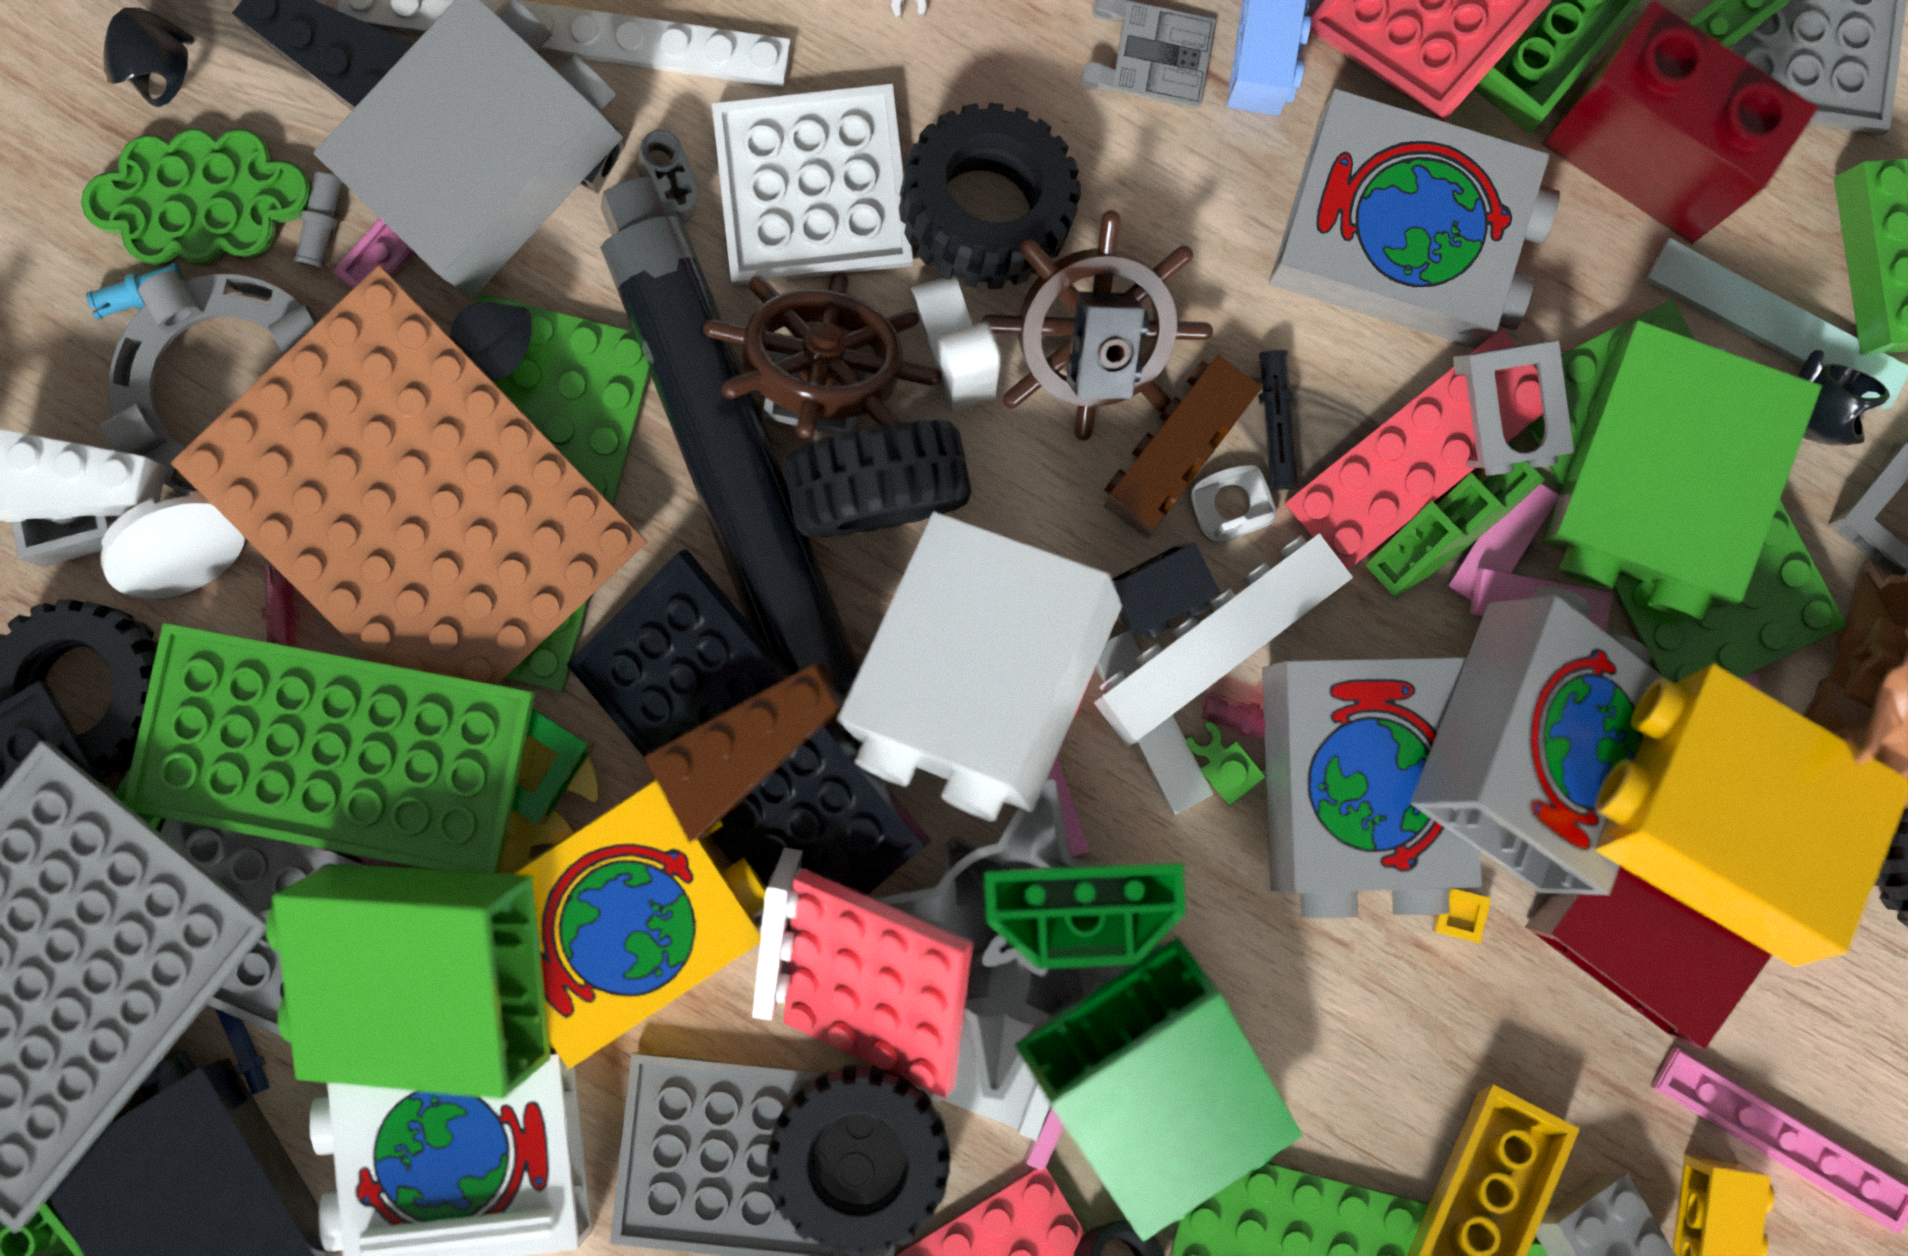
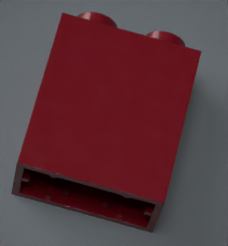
[1542,0,1819,244]
[1525,865,1773,1050]

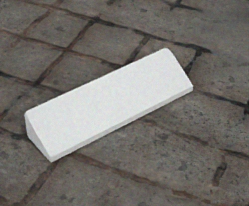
[1096,631,1213,815]

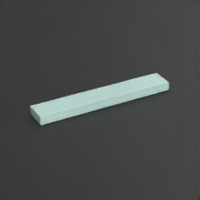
[1644,238,1908,410]

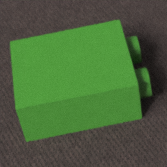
[1541,320,1822,623]
[266,863,551,1099]

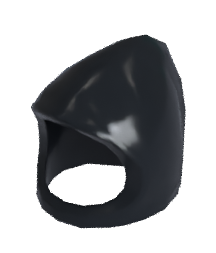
[103,7,195,107]
[1797,350,1890,446]

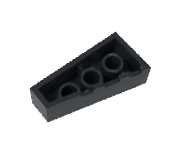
[232,0,414,110]

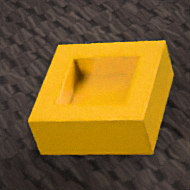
[1432,888,1491,944]

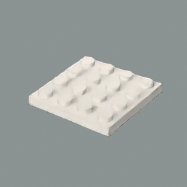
[712,84,913,286]

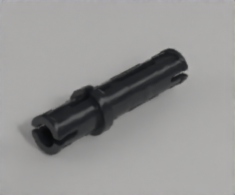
[1258,350,1299,491]

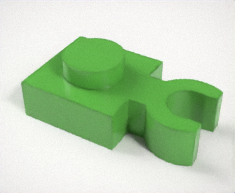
[1186,720,1266,805]

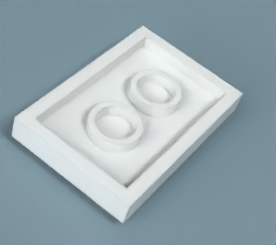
[752,848,808,1020]

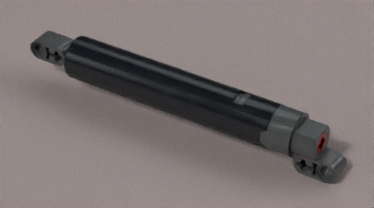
[600,130,862,753]

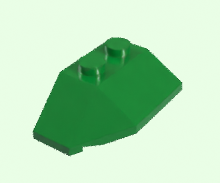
[984,863,1186,969]

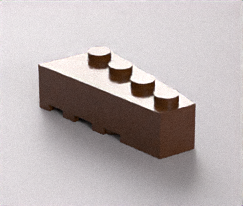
[1104,354,1262,539]
[644,663,845,843]

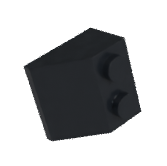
[1111,542,1221,640]

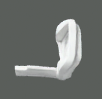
[1189,465,1276,542]

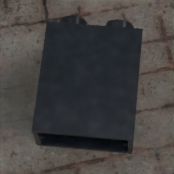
[49,1050,343,1256]

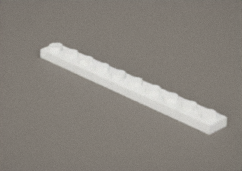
[337,0,791,88]

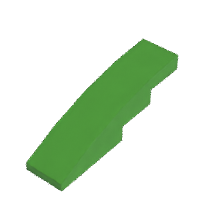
[1365,445,1545,598]

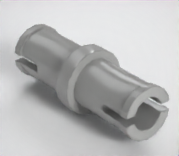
[293,172,343,269]

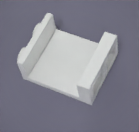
[930,1018,1050,1141]

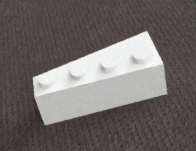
[0,429,167,522]

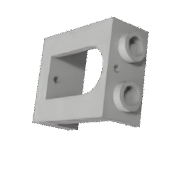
[1453,340,1574,475]
[1828,437,1908,576]

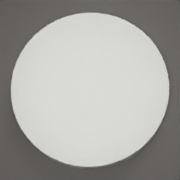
[101,491,245,599]

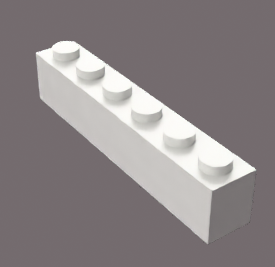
[1094,533,1353,747]

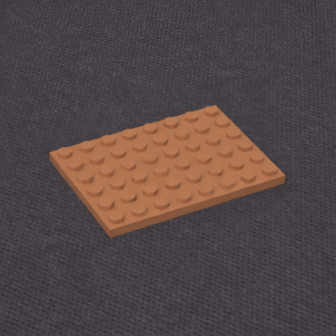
[171,265,648,685]

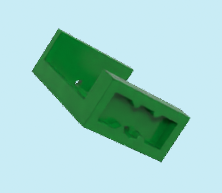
[492,684,595,825]

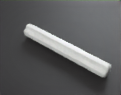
[359,1208,555,1256]

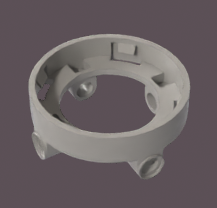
[100,271,320,494]

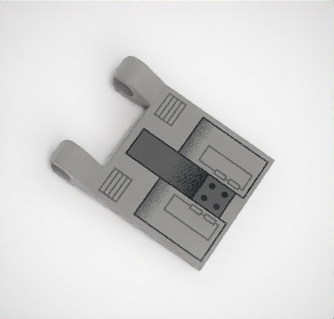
[1080,0,1216,108]

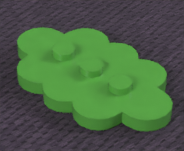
[81,128,312,266]

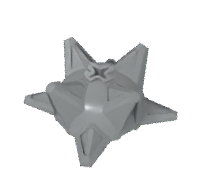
[874,779,1164,1100]

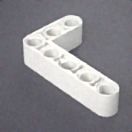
[911,275,999,412]

